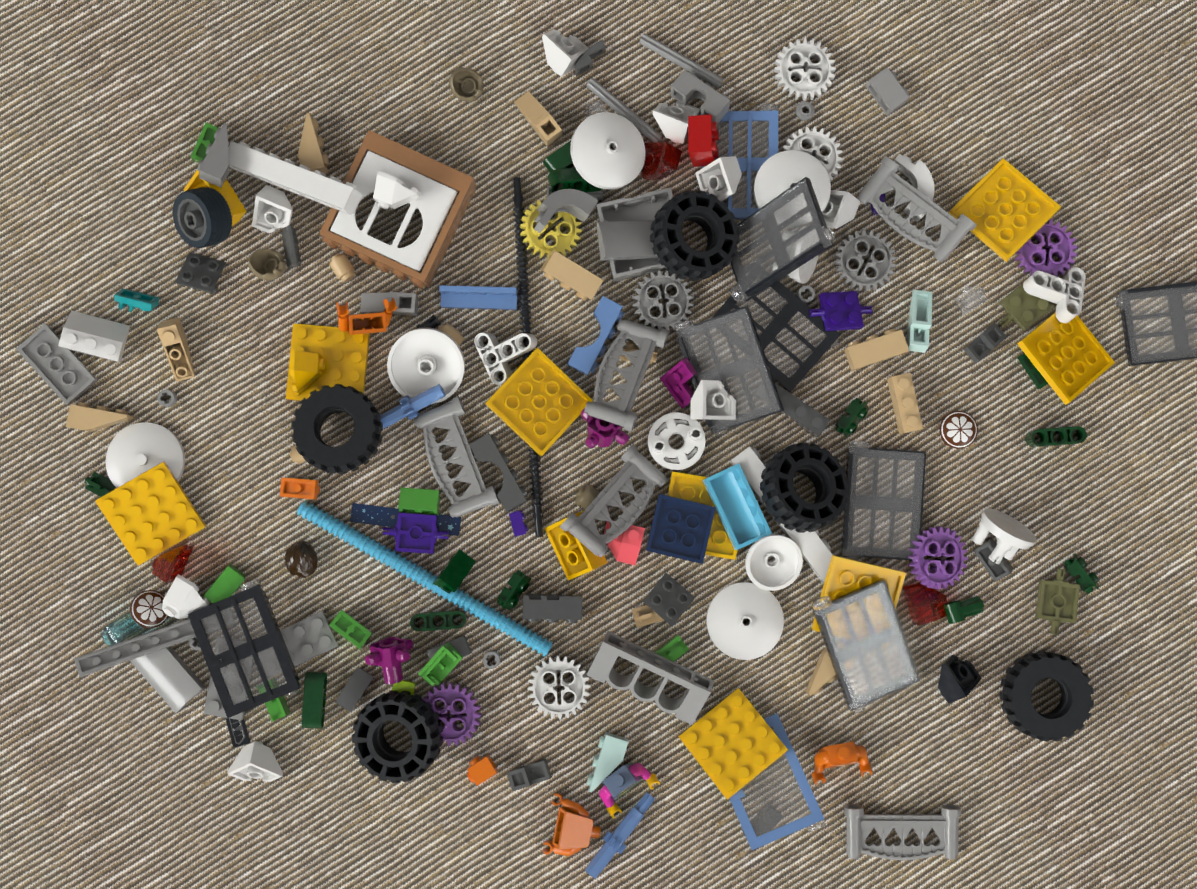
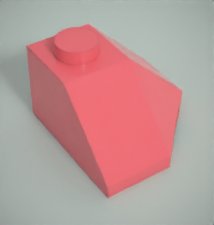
[603,520,645,565]

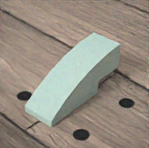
[906,290,932,353]

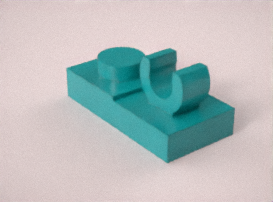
[114,288,159,312]

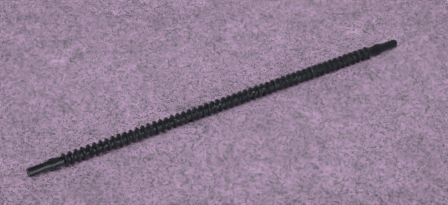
[513,177,543,537]

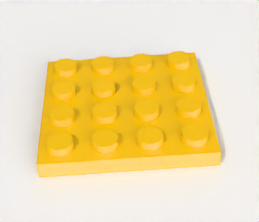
[949,158,1061,262]
[1017,312,1115,405]
[285,323,370,401]
[485,347,593,456]
[95,461,206,566]
[668,471,737,560]
[811,555,906,647]
[678,688,789,800]

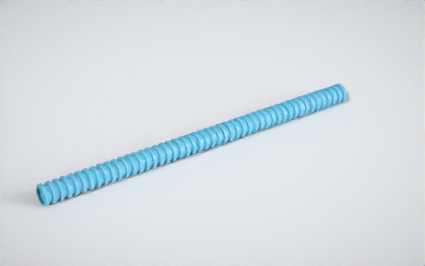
[297,500,553,657]

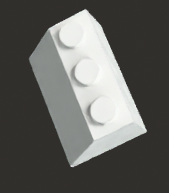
[58,310,130,363]

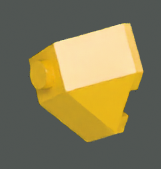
[290,350,325,393]

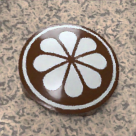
[940,411,978,449]
[130,590,169,629]

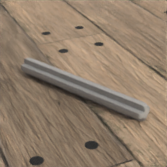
[639,33,723,88]
[586,78,662,145]

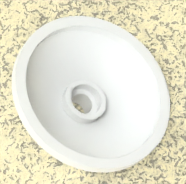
[745,534,803,591]

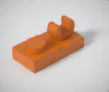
[280,477,320,500]

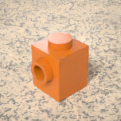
[466,754,498,786]

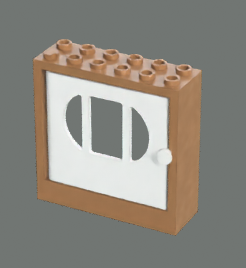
[319,130,477,289]

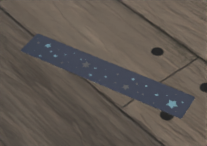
[350,503,461,536]

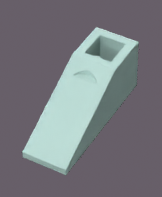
[586,732,628,793]

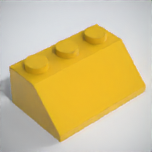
[183,170,247,226]
[544,510,608,581]

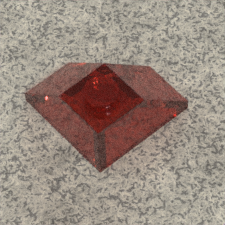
[641,142,682,180]
[152,544,194,583]
[902,582,948,626]

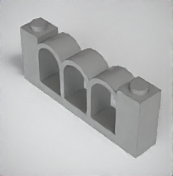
[587,631,714,725]

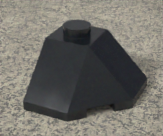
[938,655,982,704]

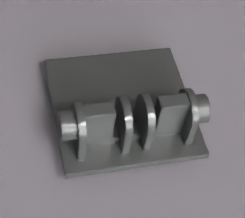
[175,252,226,294]
[643,573,695,627]

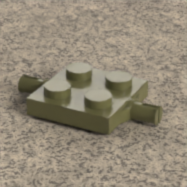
[999,284,1055,331]
[1035,568,1080,635]

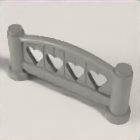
[857,156,977,263]
[584,319,669,432]
[414,396,500,518]
[560,444,668,558]
[844,804,961,860]

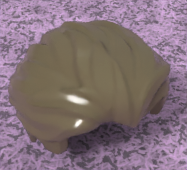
[449,67,483,102]
[248,248,286,281]

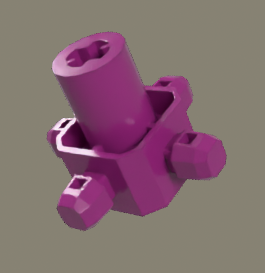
[581,408,629,449]
[365,637,413,684]

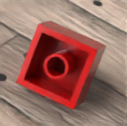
[688,114,719,167]

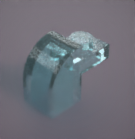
[101,613,143,646]

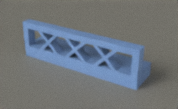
[439,285,518,310]

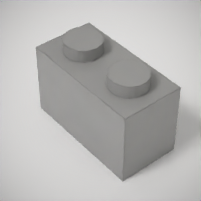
[866,67,910,116]

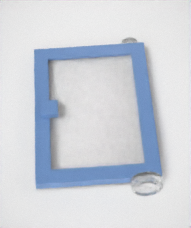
[730,712,827,850]

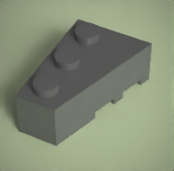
[522,593,583,623]

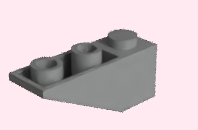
[197,123,230,188]
[360,292,419,316]

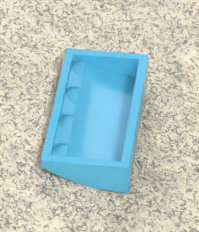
[702,463,772,550]

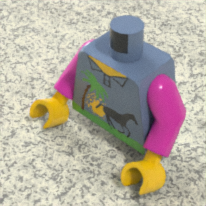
[599,763,660,819]

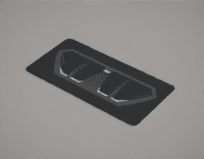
[225,718,250,748]

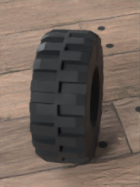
[650,190,739,281]
[291,384,383,474]
[760,442,850,533]
[999,651,1094,742]
[352,690,443,783]

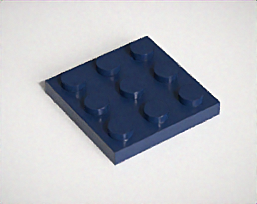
[646,494,716,564]

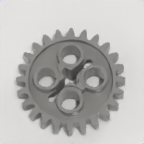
[834,229,897,292]
[632,270,694,330]

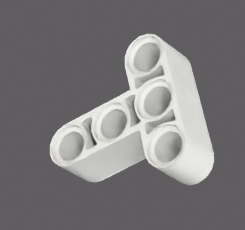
[1023,267,1086,323]
[474,333,537,385]

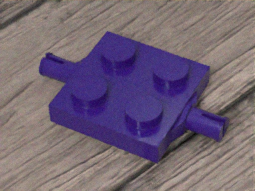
[809,291,873,331]
[383,513,449,554]

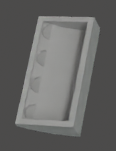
[597,220,659,261]
[130,629,206,713]

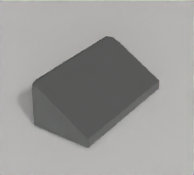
[281,225,302,268]
[973,538,1013,582]

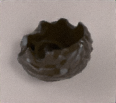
[285,541,318,578]

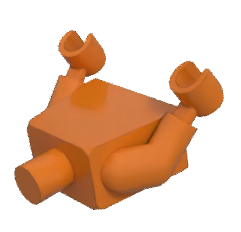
[336,298,397,335]
[811,741,872,785]
[543,793,601,856]

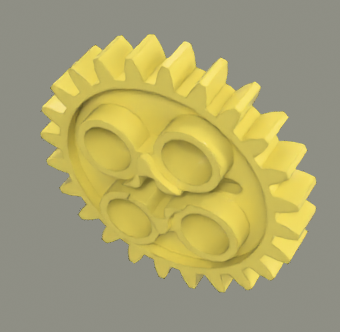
[520,198,582,258]

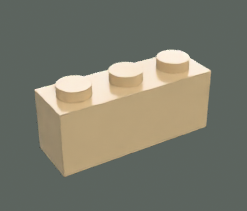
[540,250,603,301]
[844,328,909,371]
[887,373,923,435]

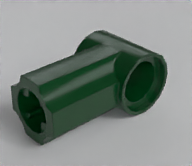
[943,596,984,624]

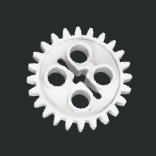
[774,38,836,101]
[782,126,843,182]
[527,655,590,720]

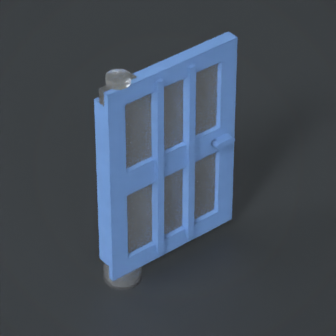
[702,104,779,223]

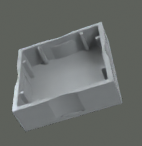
[596,187,673,282]

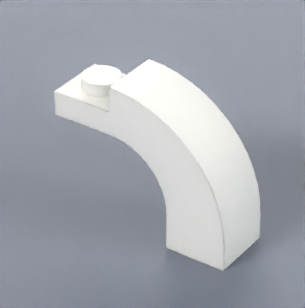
[894,154,934,222]

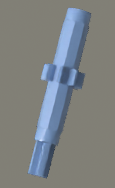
[380,384,446,429]
[585,792,655,879]

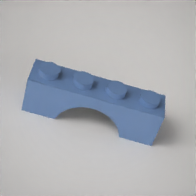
[568,296,624,376]

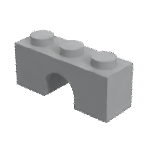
[670,70,730,124]

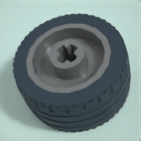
[173,187,232,248]

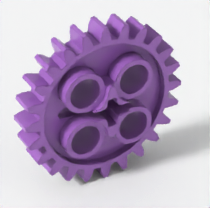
[1014,219,1078,277]
[908,526,968,590]
[423,682,482,746]

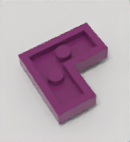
[660,357,697,409]

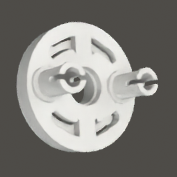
[647,412,705,470]

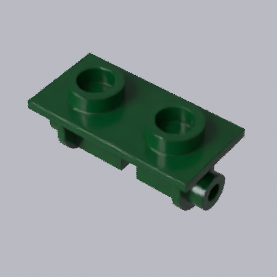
[835,398,869,438]
[84,471,116,497]
[1063,553,1100,594]
[497,570,532,611]

